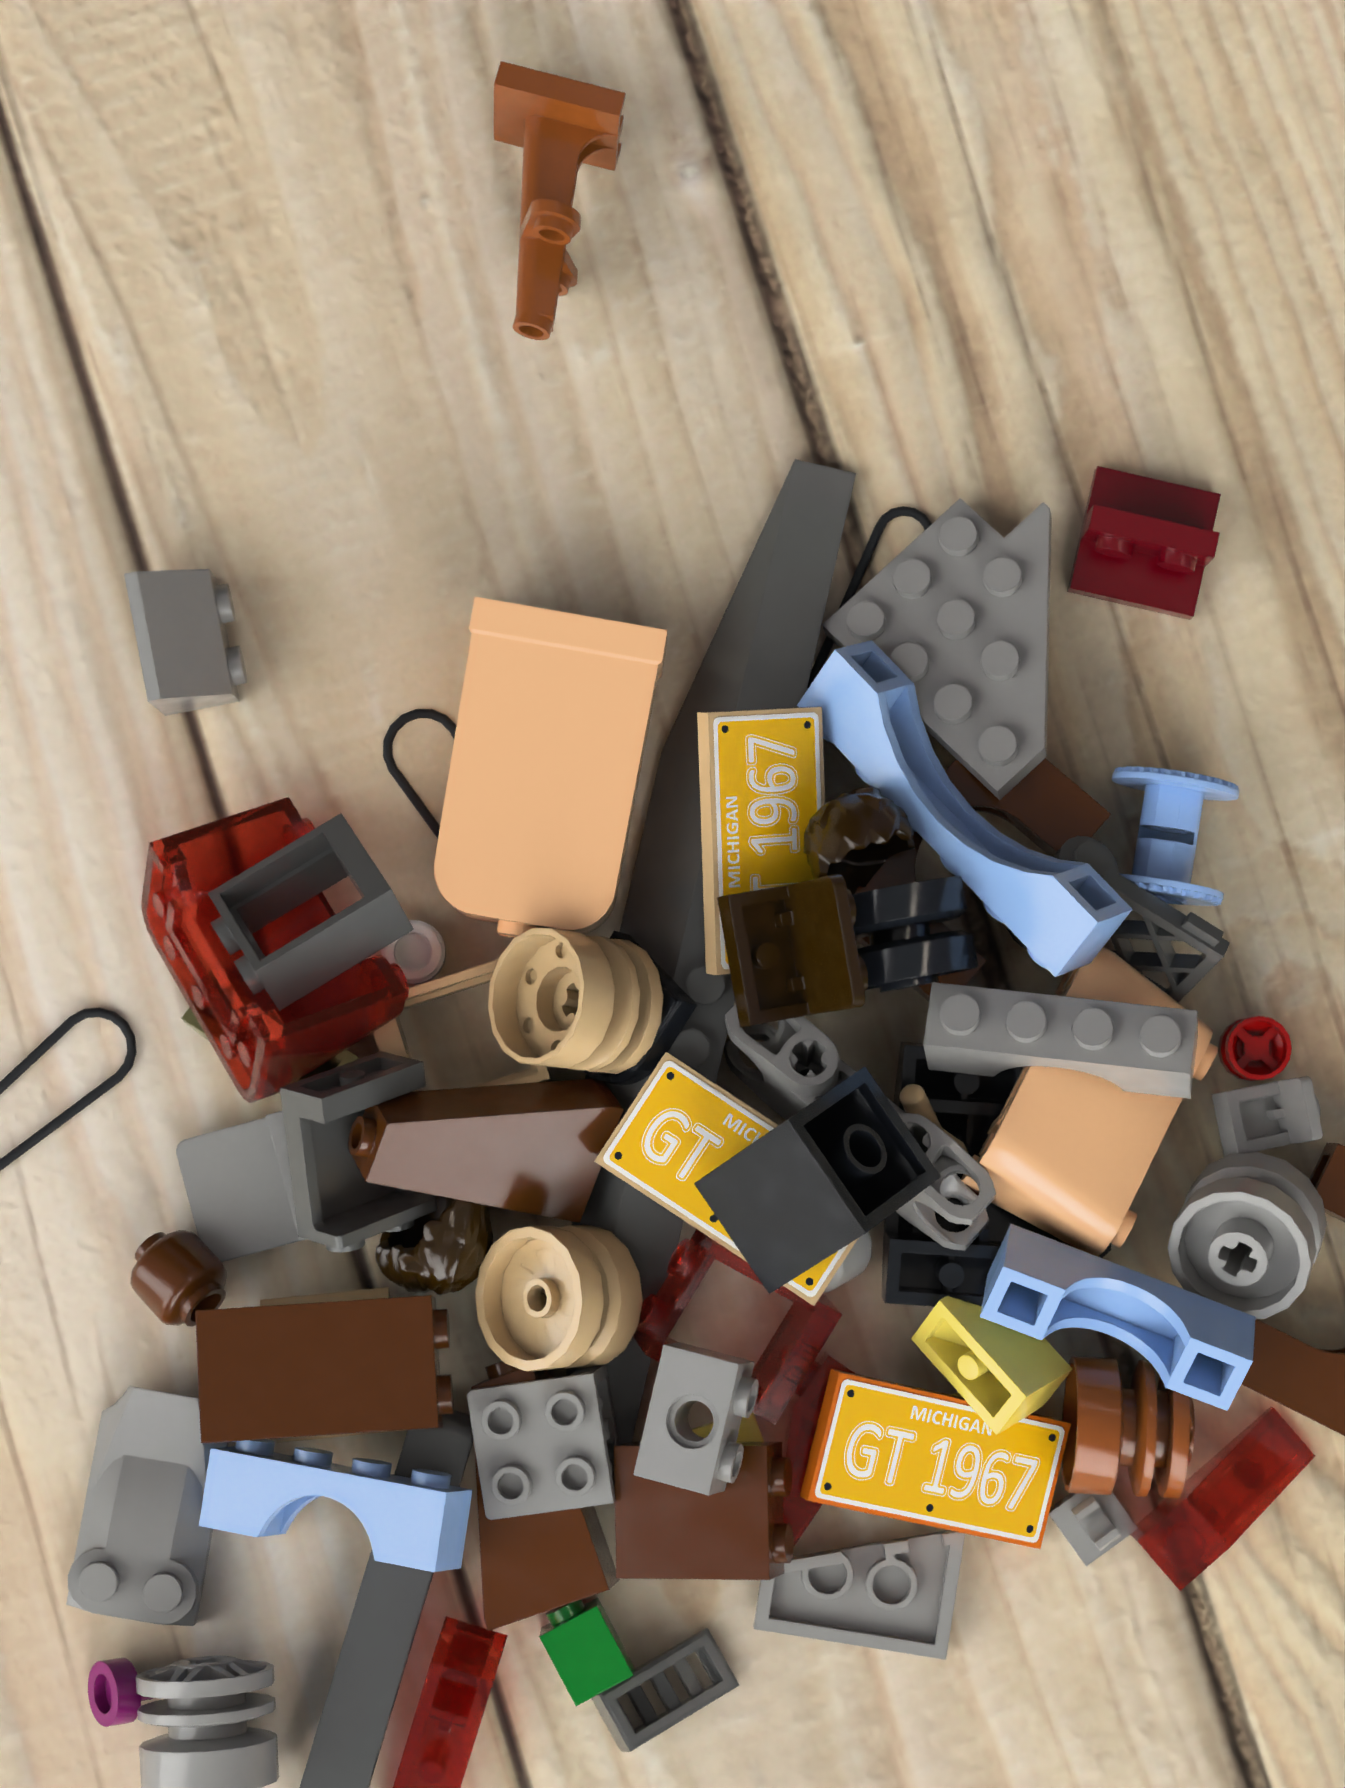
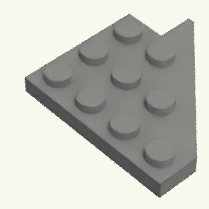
[822,498,1052,800]

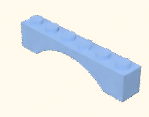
[797,640,1133,977]

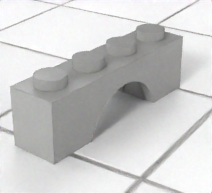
[923,982,1198,1099]

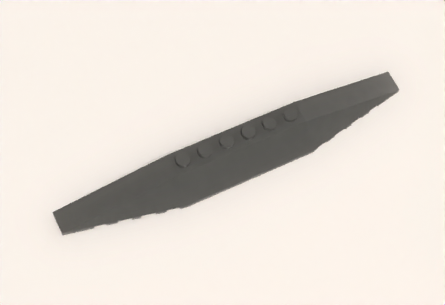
[567,459,856,1445]

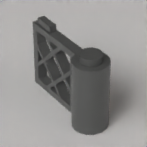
[1007,836,1230,1002]

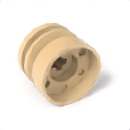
[488,928,663,1074]

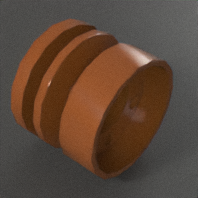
[1062,1356,1195,1499]

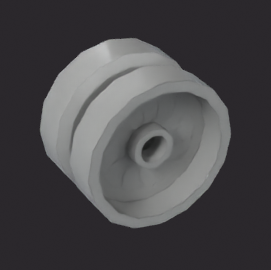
[1168,1152,1327,1319]

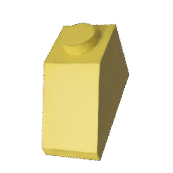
[911,1296,1072,1435]

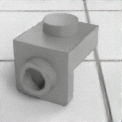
[1211,1076,1323,1157]

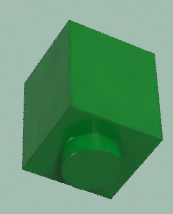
[539,1597,634,1706]

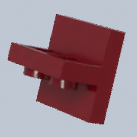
[1067,466,1221,620]

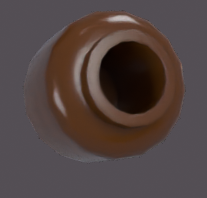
[130,1230,227,1326]

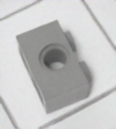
[633,1342,759,1496]

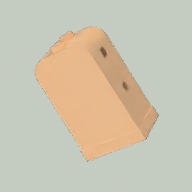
[434,597,668,939]

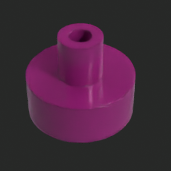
[88,1658,153,1727]

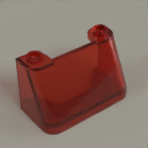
[141,797,409,1103]

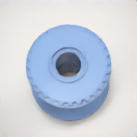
[1112,766,1239,906]

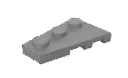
[753,1530,965,1660]

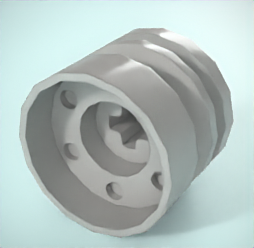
[136,1656,279,1788]

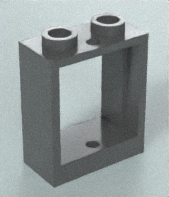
[208,813,414,1011]

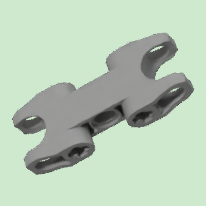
[724,1004,996,1251]

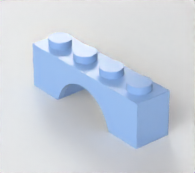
[980,1224,1256,1411]
[199,1439,473,1572]

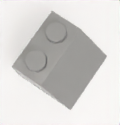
[124,569,247,716]

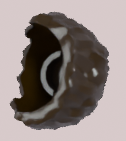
[375,1194,493,1295]

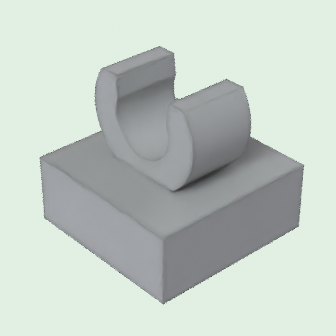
[1049,1492,1139,1566]

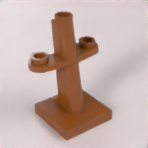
[494,61,626,340]

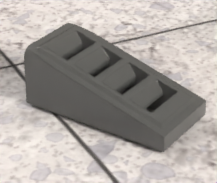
[592,1628,739,1752]

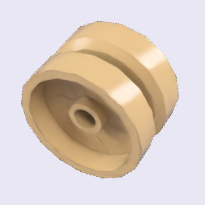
[475,1225,643,1371]

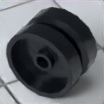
[852,876,979,993]

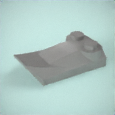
[66,1386,228,1626]

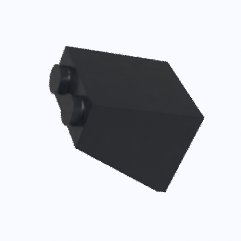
[694,1067,941,1294]

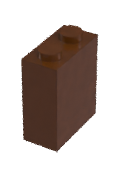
[614,1442,794,1580]

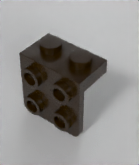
[717,874,868,1027]

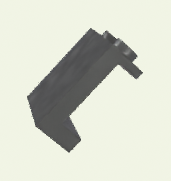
[280,1051,437,1253]

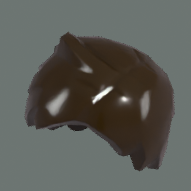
[804,786,915,894]

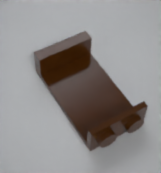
[195,1295,454,1444]

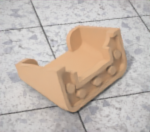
[961,947,1218,1256]

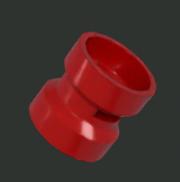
[1218,1016,1292,1081]

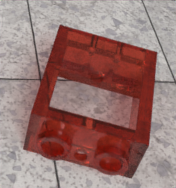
[633,1229,842,1424]

